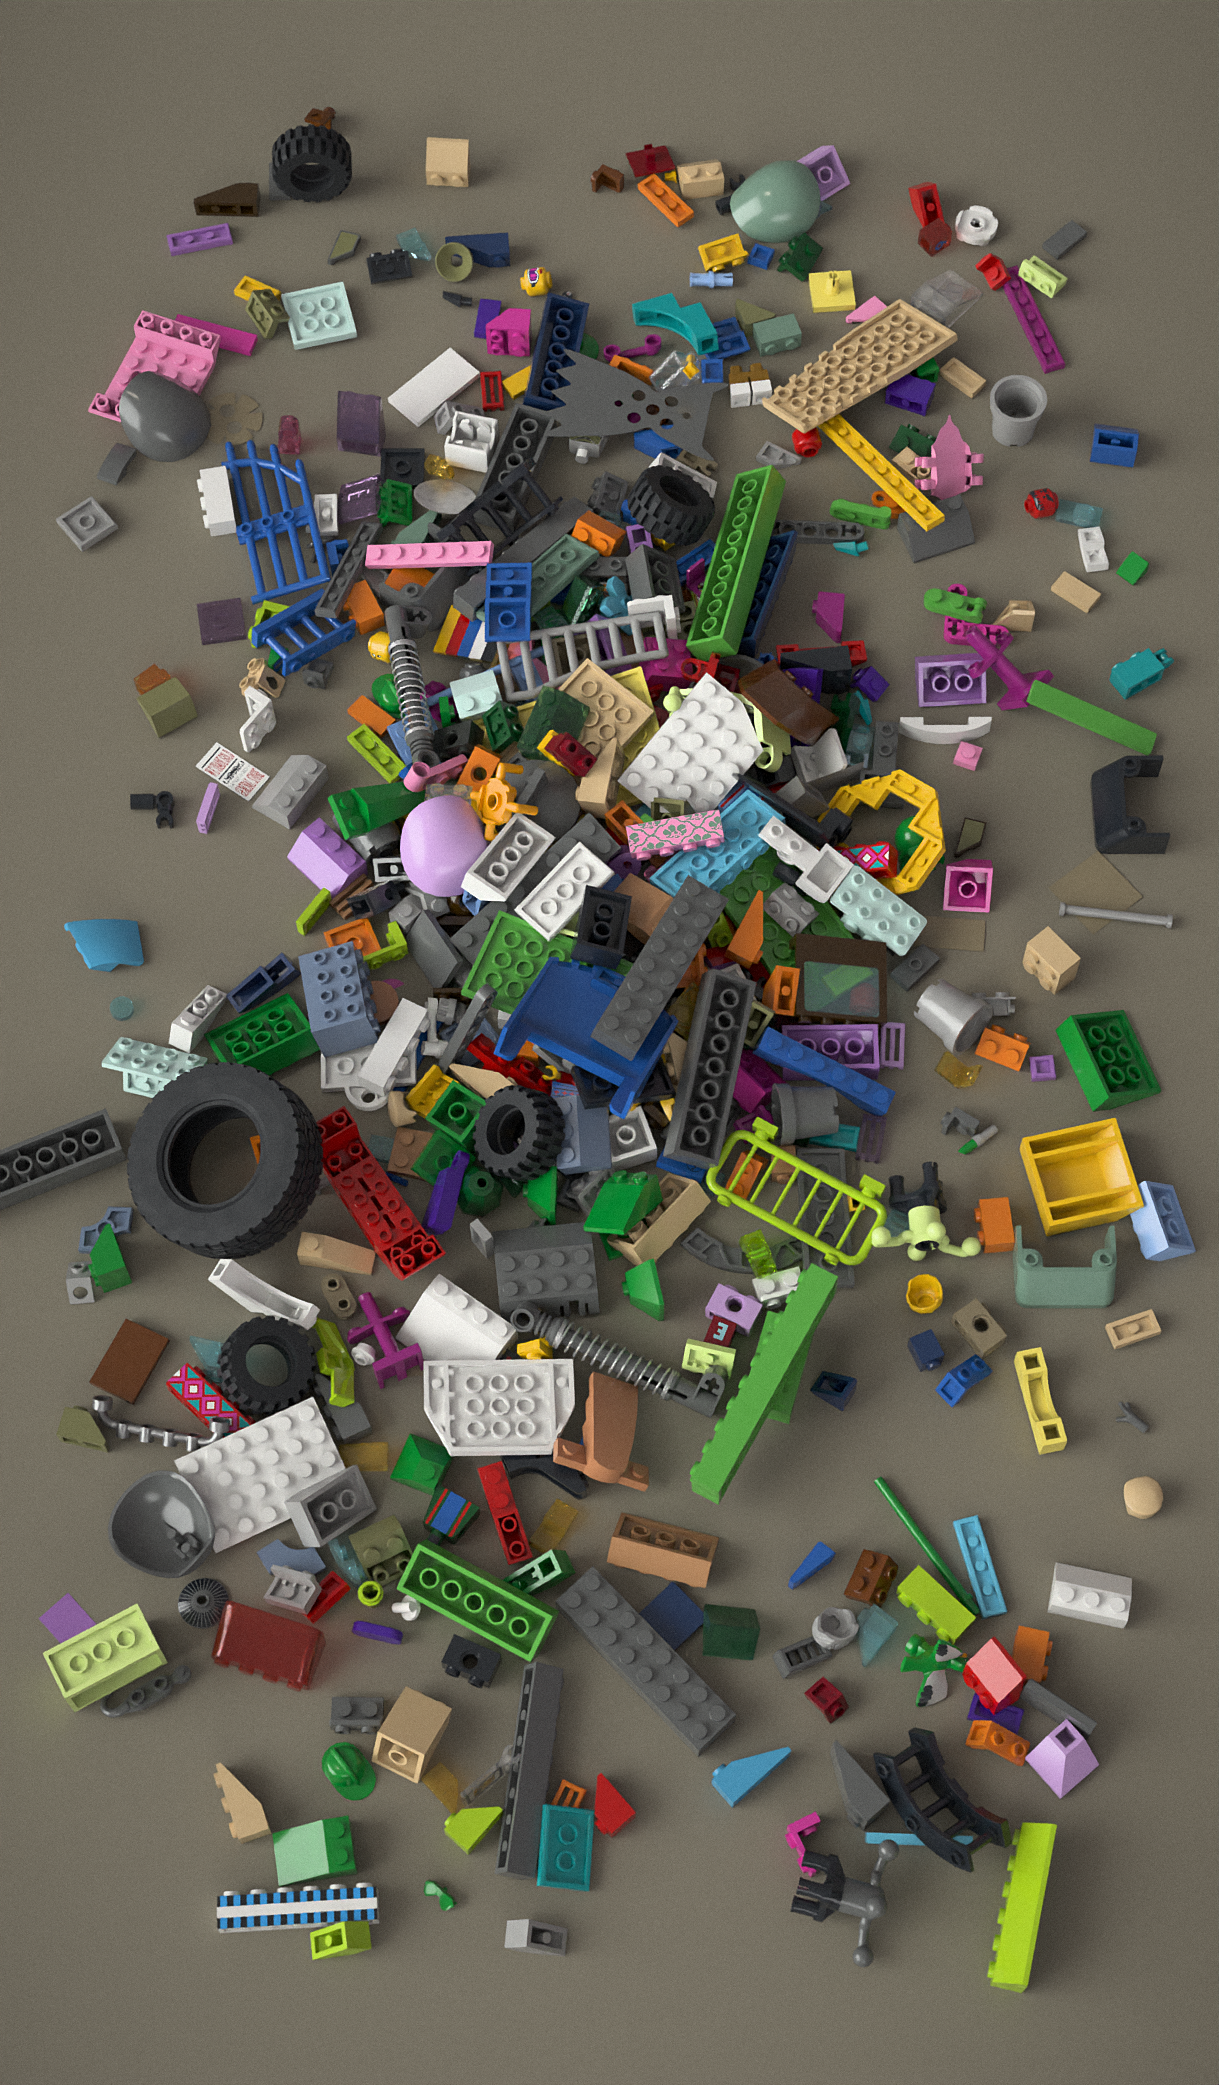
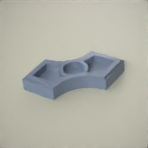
[78,1206,134,1254]
[257,1539,327,1576]

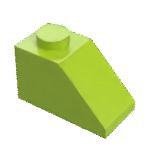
[444,1806,503,1855]
[310,1921,372,1960]

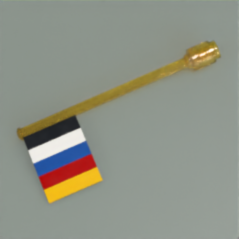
[433,605,510,796]

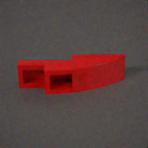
[467,1033,554,1097]
[477,1461,533,1565]

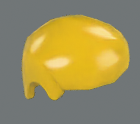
[906,1274,943,1314]

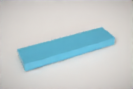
[953,1515,1008,1620]
[865,1832,973,1846]

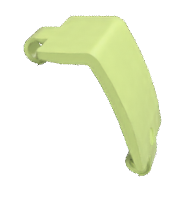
[667,688,791,772]

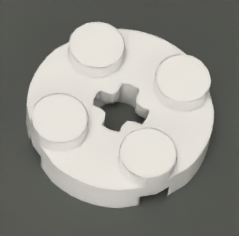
[955,206,998,246]

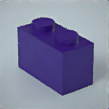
[885,374,936,416]

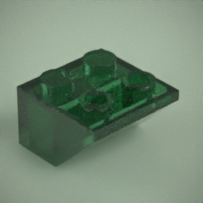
[558,575,606,625]

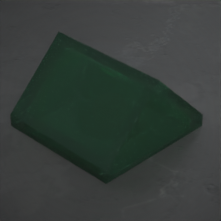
[702,1604,761,1661]

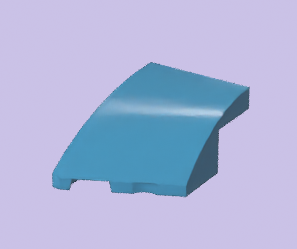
[64,919,144,972]

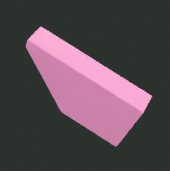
[846,296,887,324]

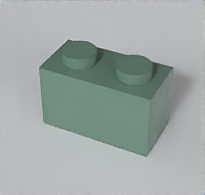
[752,313,802,357]

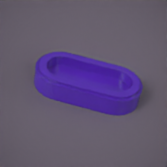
[352,1621,403,1644]

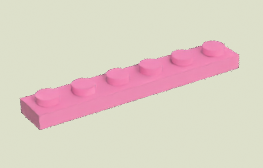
[365,541,494,569]

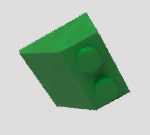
[88,1223,132,1293]

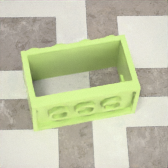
[43,1604,168,1712]

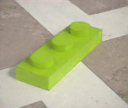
[347,724,406,784]

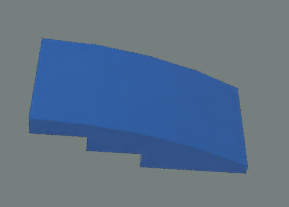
[485,563,532,642]

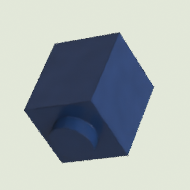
[907,1329,945,1372]

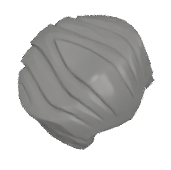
[812,1607,859,1650]

